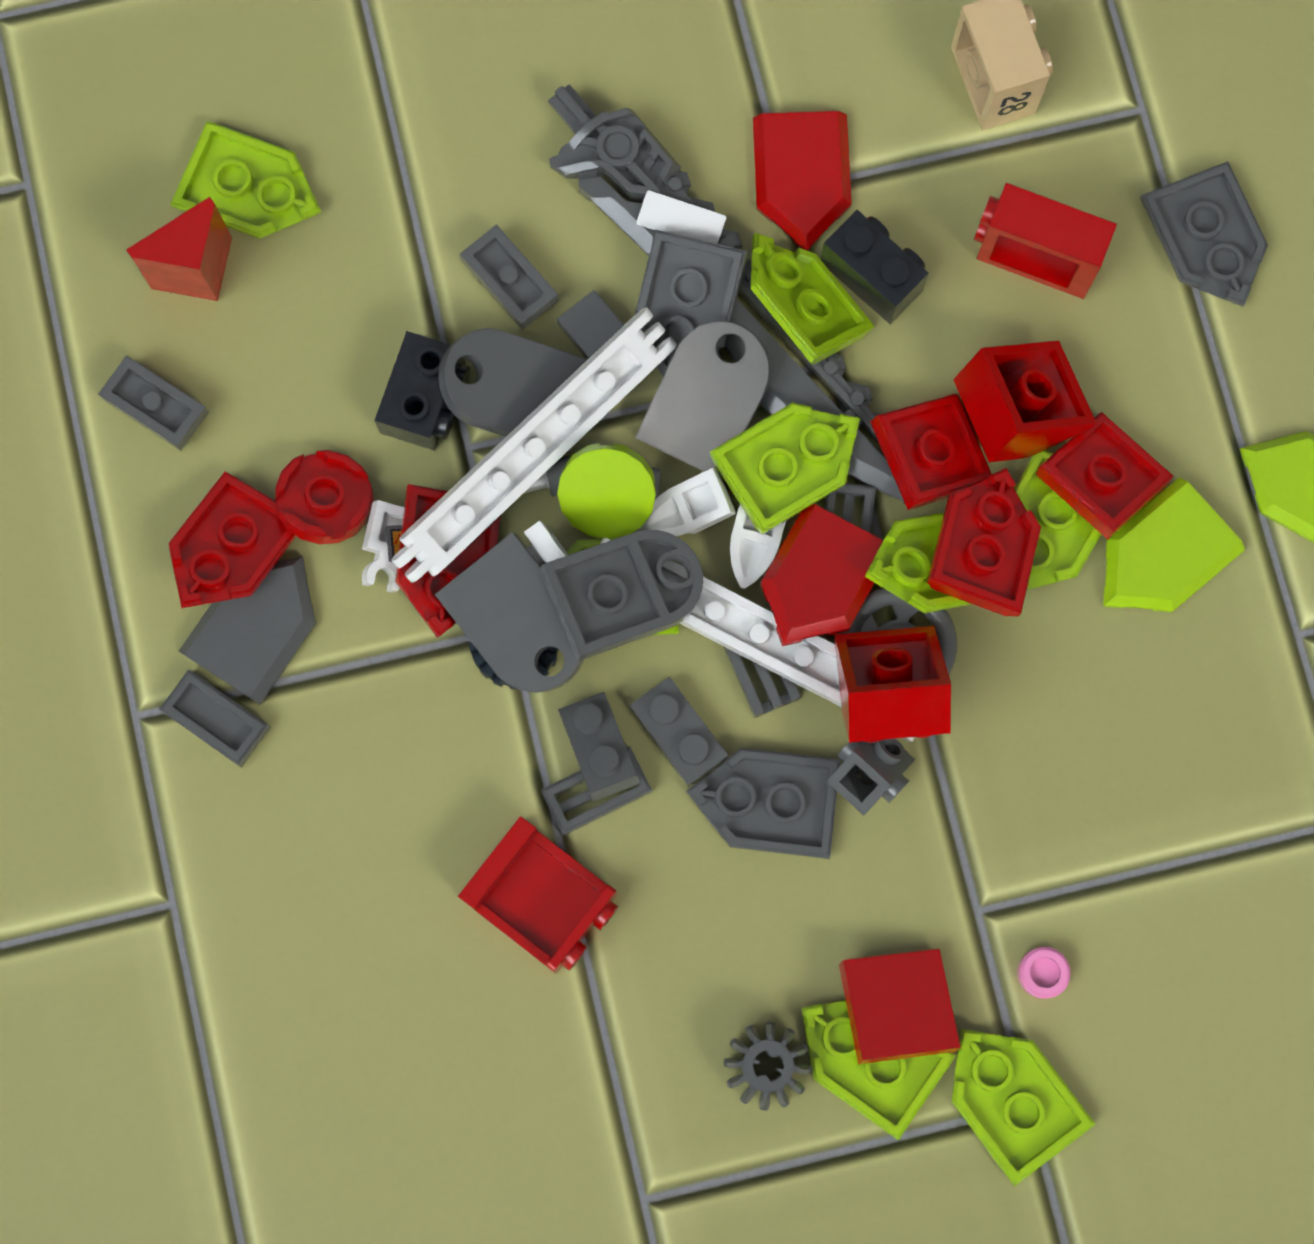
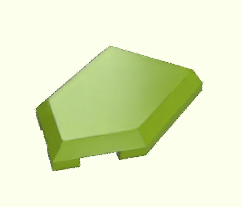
[170,121,321,239]
[751,232,875,365]
[710,403,860,535]
[1240,431,1314,543]
[1014,450,1101,590]
[1103,477,1246,613]
[864,513,971,613]
[801,1000,956,1141]
[951,1029,1096,1186]

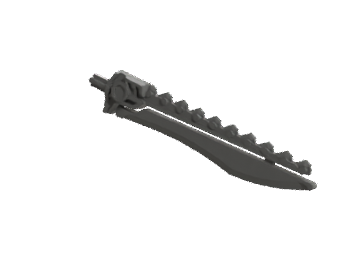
[548,84,905,504]

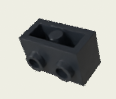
[821,210,929,325]
[374,331,470,451]

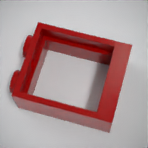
[973,183,1117,299]

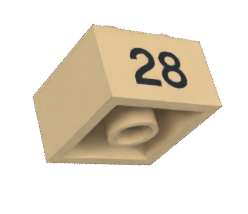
[951,0,1053,131]

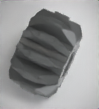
[723,1022,811,1111]

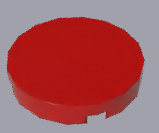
[275,450,374,545]

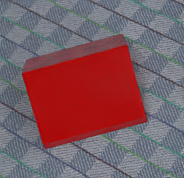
[126,197,232,301]

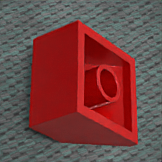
[953,340,1096,463]
[835,626,951,743]

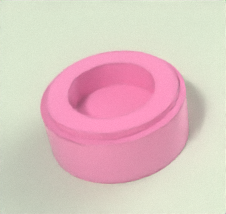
[1017,947,1071,999]

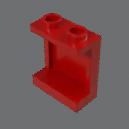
[457,816,619,974]

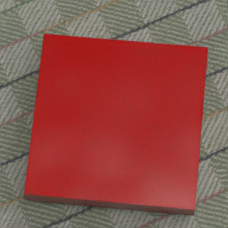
[870,393,992,510]
[1036,412,1174,540]
[839,949,961,1064]

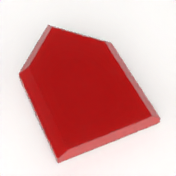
[753,111,852,251]
[927,468,1041,617]
[168,471,296,609]
[395,484,501,638]
[760,504,884,647]

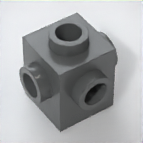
[826,739,916,815]

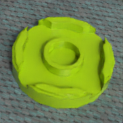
[557,443,656,539]

